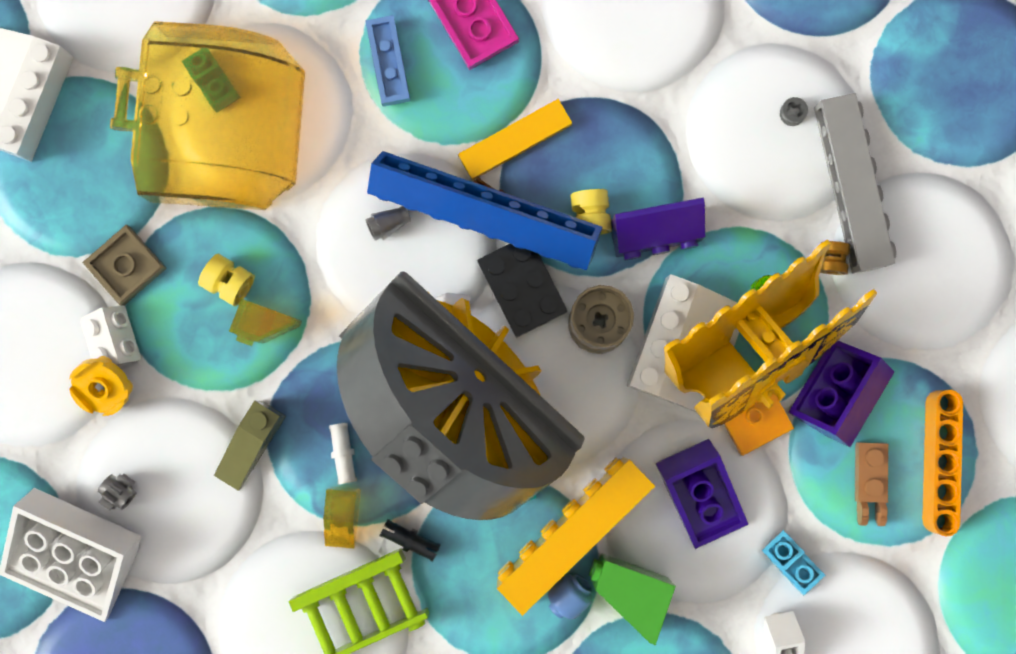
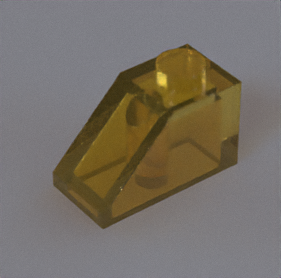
[229,299,302,346]
[323,487,361,549]

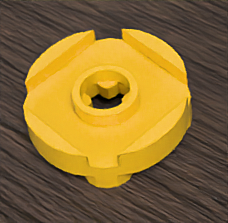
[69,356,133,416]

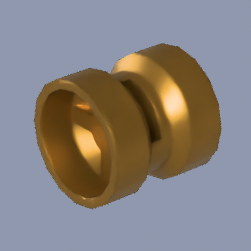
[820,241,851,275]

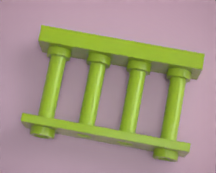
[288,548,430,654]

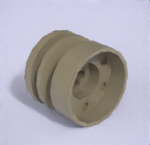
[568,285,634,354]

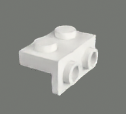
[80,305,141,367]

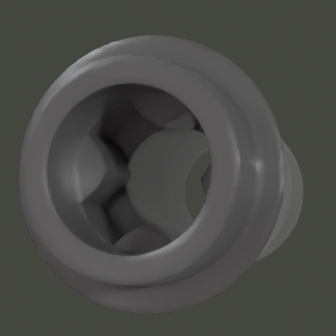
[365,206,411,241]

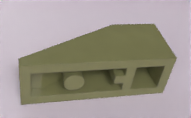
[214,400,286,491]

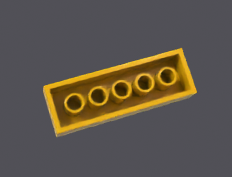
[497,457,655,616]

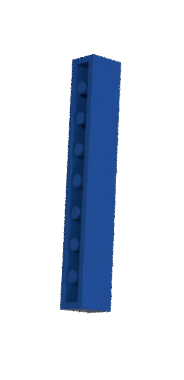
[367,151,603,270]

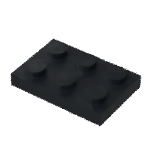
[477,244,568,338]

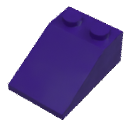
[655,439,749,549]

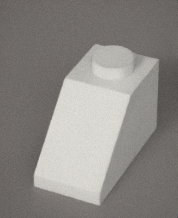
[764,611,805,654]

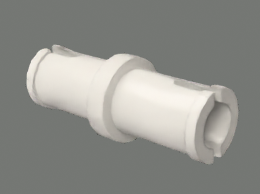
[329,423,357,484]

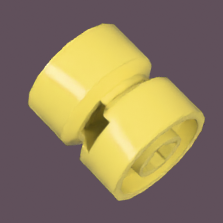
[570,189,612,235]
[198,253,255,307]

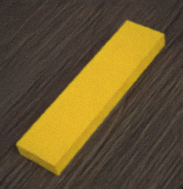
[458,99,572,181]

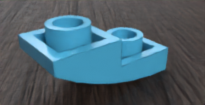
[762,530,826,596]

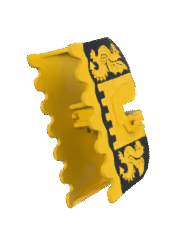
[664,240,877,428]

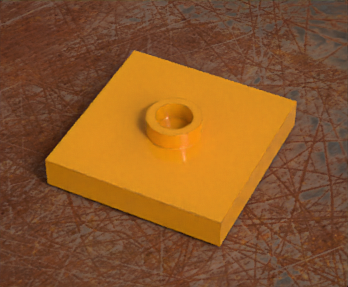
[724,394,794,456]

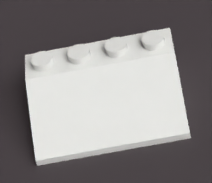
[0,28,74,162]
[626,274,739,412]
[0,488,141,622]

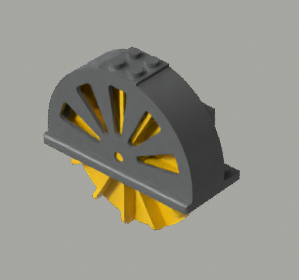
[337,271,585,520]

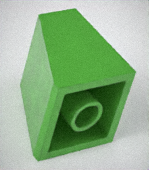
[588,553,676,645]

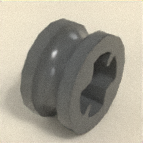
[780,97,808,126]

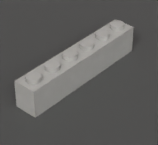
[814,93,897,274]

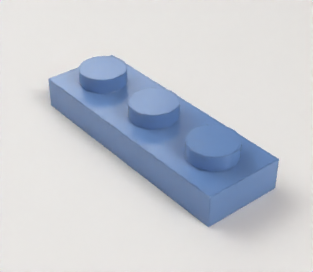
[365,15,411,107]

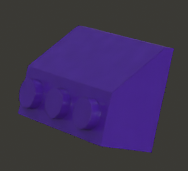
[611,197,706,261]
[788,341,895,447]

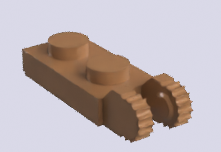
[855,442,888,526]

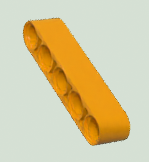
[922,390,963,537]

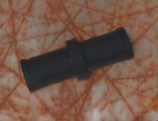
[379,519,441,562]

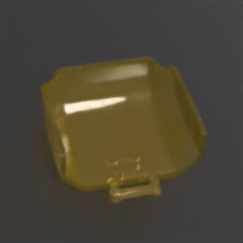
[110,21,305,210]

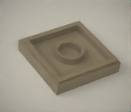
[82,224,167,306]

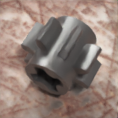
[97,474,136,511]

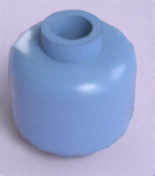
[548,574,592,619]

